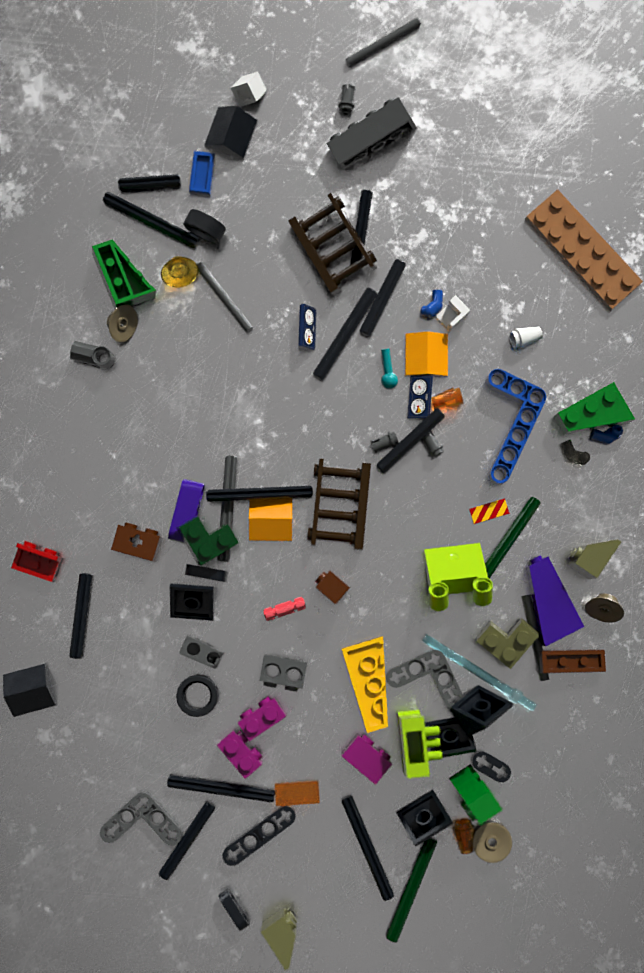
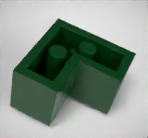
[176,516,239,566]

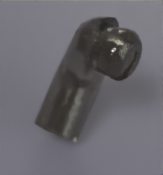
[561,440,590,465]

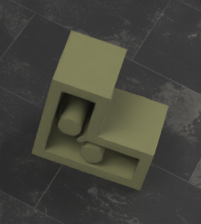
[476,618,539,669]

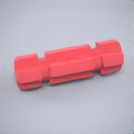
[263,597,306,621]

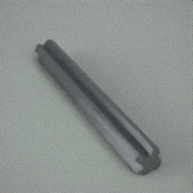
[217,455,237,562]

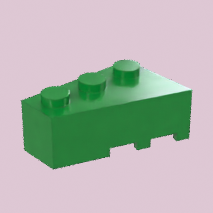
[92,239,156,309]
[553,382,635,435]
[449,764,503,825]

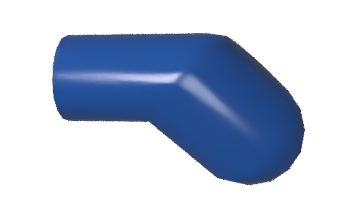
[421,290,443,318]
[590,424,623,444]

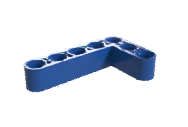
[486,369,546,485]

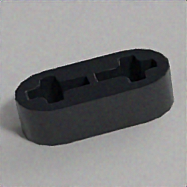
[185,564,227,582]
[471,751,511,783]
[218,889,250,931]

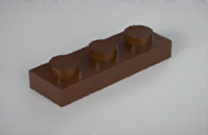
[539,650,606,674]

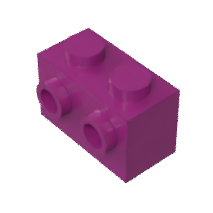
[237,696,287,741]
[217,729,263,779]
[341,734,392,785]

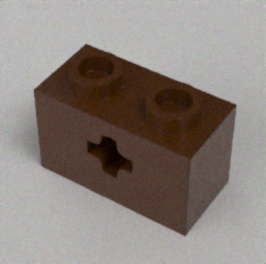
[111,522,162,562]
[315,571,350,605]

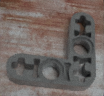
[386,649,463,708]
[100,791,183,846]

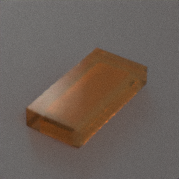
[275,780,320,806]

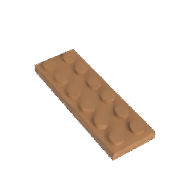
[525,189,643,311]

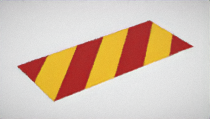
[469,498,510,524]

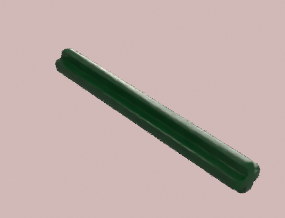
[485,497,541,579]
[386,837,437,943]

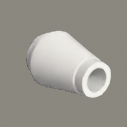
[509,327,543,349]

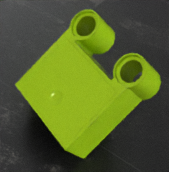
[424,543,493,611]
[397,709,442,778]

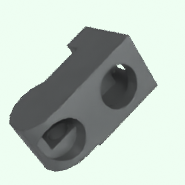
[179,634,223,669]

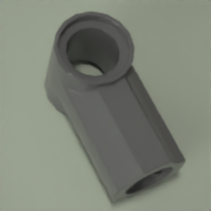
[70,341,115,369]

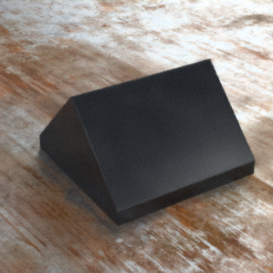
[204,106,258,160]
[170,583,216,621]
[3,663,56,717]
[451,685,513,737]
[425,718,477,758]
[396,790,454,847]

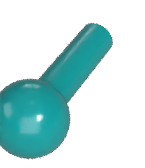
[381,348,398,389]

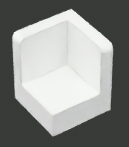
[231,72,266,107]
[436,295,470,332]

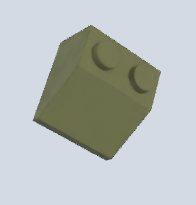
[567,539,621,579]
[261,907,297,971]

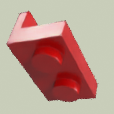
[11,541,62,582]

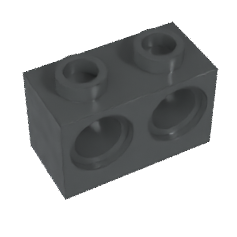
[259,654,307,692]

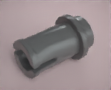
[338,84,355,113]
[422,430,444,458]
[370,431,399,453]

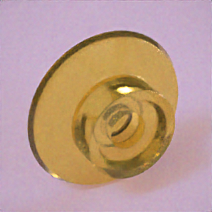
[161,256,199,288]

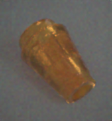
[431,387,464,410]
[453,819,474,854]

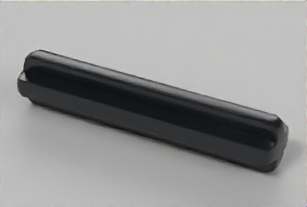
[118,174,181,191]

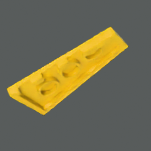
[342,636,388,733]

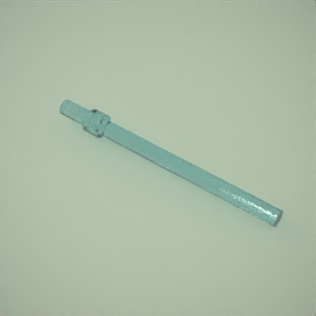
[422,634,537,711]

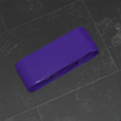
[168,479,205,543]

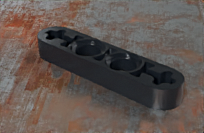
[222,805,296,866]

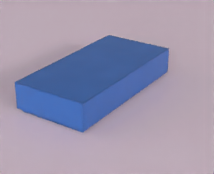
[189,151,215,196]

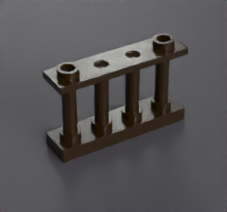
[288,193,378,295]
[307,459,371,550]

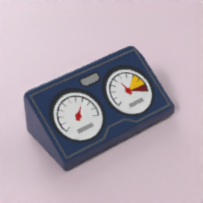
[298,304,316,350]
[407,376,433,420]

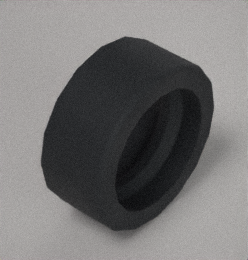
[183,209,226,244]
[176,675,219,717]

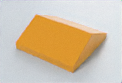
[405,332,448,377]
[249,498,292,541]

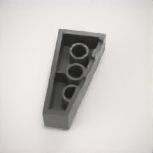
[326,97,417,169]

